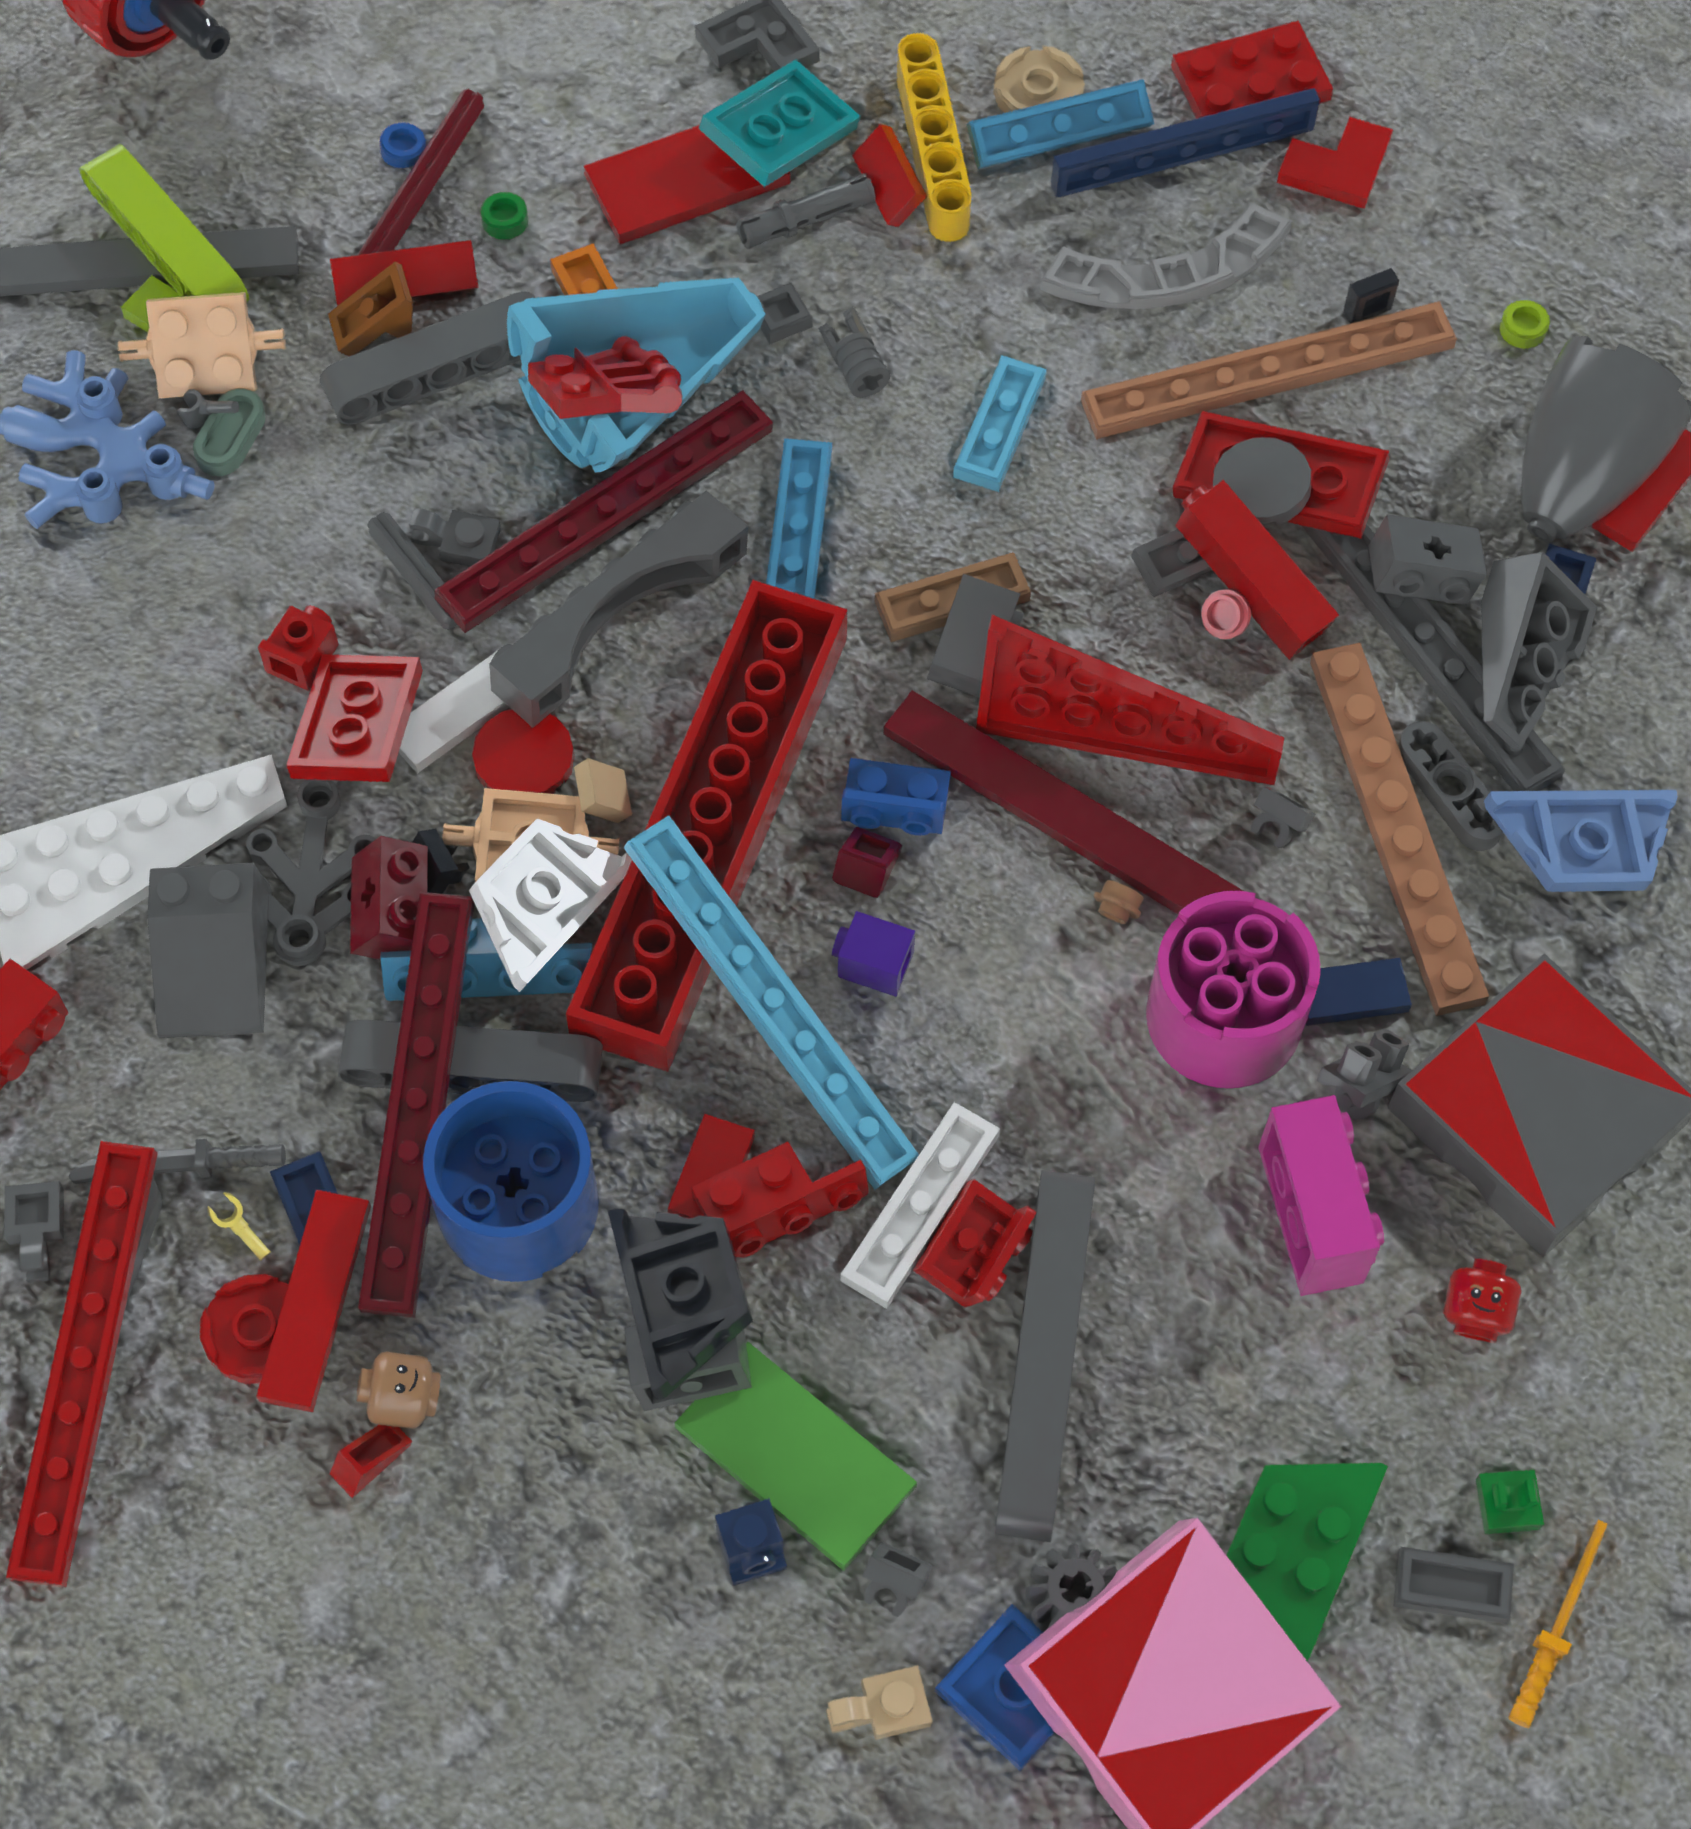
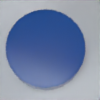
[380,123,426,168]

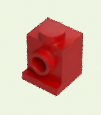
[258,605,339,691]

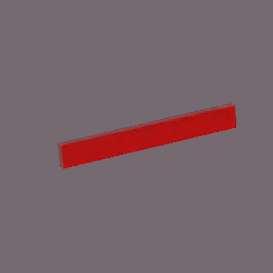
[6,1141,158,1588]

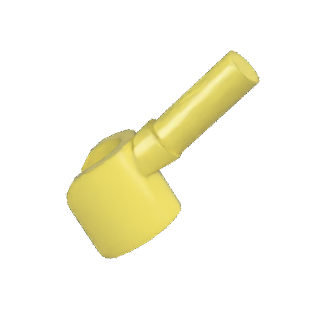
[207,1192,271,1261]

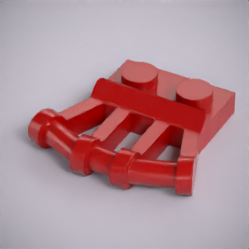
[528,336,682,419]

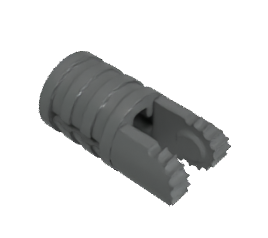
[818,307,890,398]

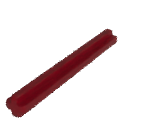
[358,88,484,255]

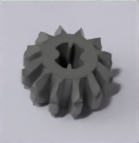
[1025,1543,1118,1628]

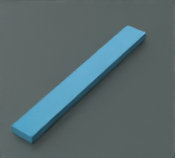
[624,816,919,1190]

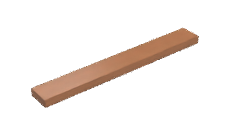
[1081,301,1457,439]

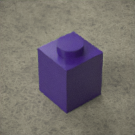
[832,911,915,997]

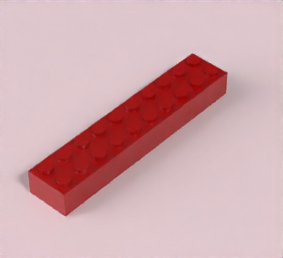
[566,580,847,1072]

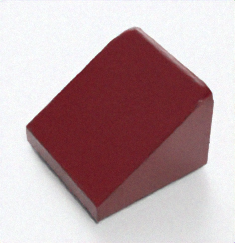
[832,827,903,898]

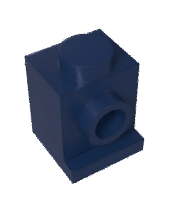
[715,1498,787,1586]

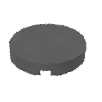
[1213,438,1311,525]

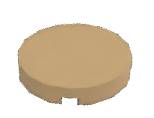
[994,46,1085,113]

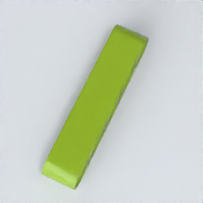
[79,144,249,302]

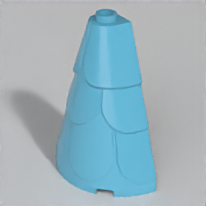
[507,278,766,472]

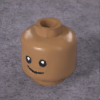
[356,1352,441,1429]

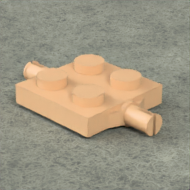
[118,292,286,399]
[442,788,620,882]

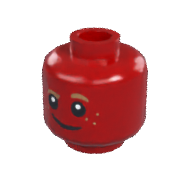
[1443,1258,1522,1343]

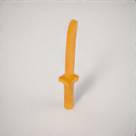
[1508,1519,1607,1728]

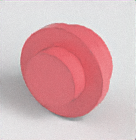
[1201,589,1251,639]

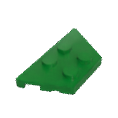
[1226,1463,1388,1662]

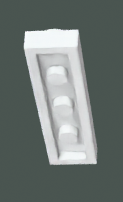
[840,1102,1000,1309]

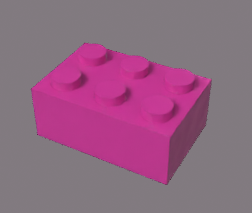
[1258,1095,1384,1296]

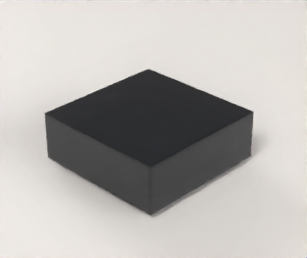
[1343,268,1399,324]

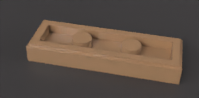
[875,552,1031,642]

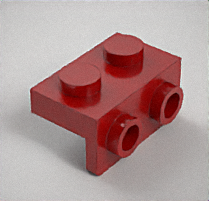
[913,1179,1037,1308]

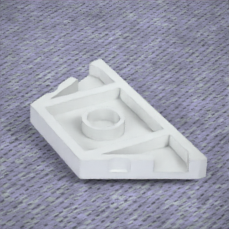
[469,819,632,992]

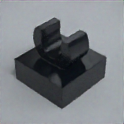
[412,828,470,894]

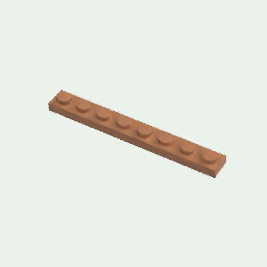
[1310,642,1489,1016]

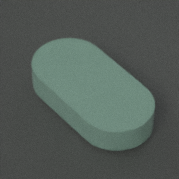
[193,389,266,476]

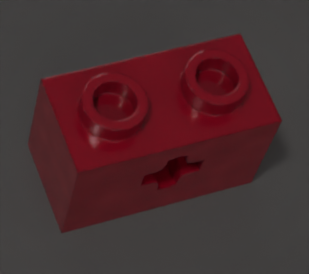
[350,836,428,960]

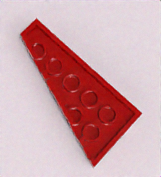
[976,615,1284,786]

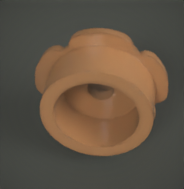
[1094,880,1144,924]

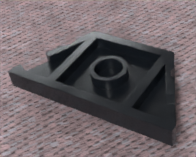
[608,1208,753,1400]

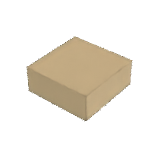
[574,758,632,823]

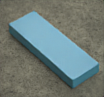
[953,355,1047,492]

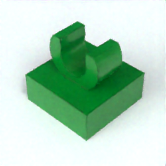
[1476,1469,1544,1534]

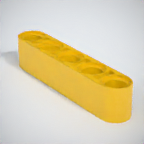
[897,33,972,242]

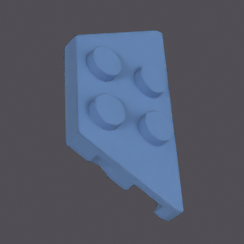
[1484,790,1678,892]

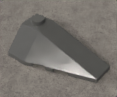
[1481,552,1597,749]

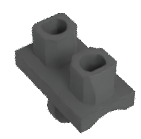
[1317,1028,1413,1119]

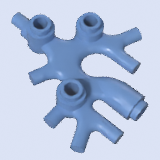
[0,351,214,529]

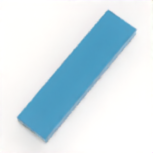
[966,79,1155,170]
[766,438,832,599]

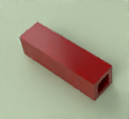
[1175,479,1339,660]

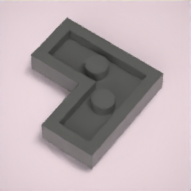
[695,0,820,72]

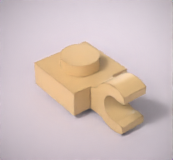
[826,1665,933,1740]

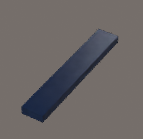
[1051,88,1320,198]

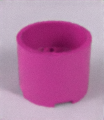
[1146,891,1320,1089]

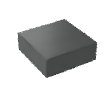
[757,282,812,344]

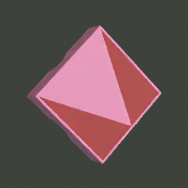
[1005,1518,1341,1829]

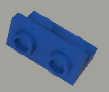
[841,758,951,836]

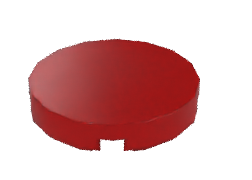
[472,709,575,794]
[200,1274,288,1384]

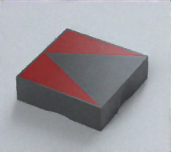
[1388,953,1691,1258]

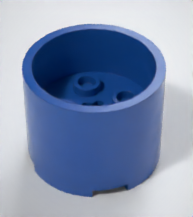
[423,1081,599,1282]

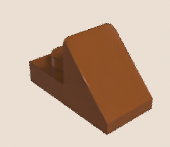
[328,262,413,357]

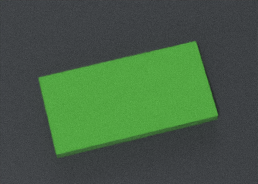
[675,1342,917,1571]

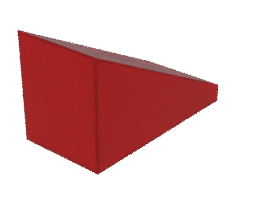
[329,1425,413,1498]

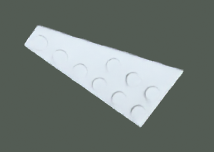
[0,755,288,970]

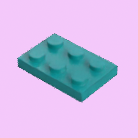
[699,59,861,187]

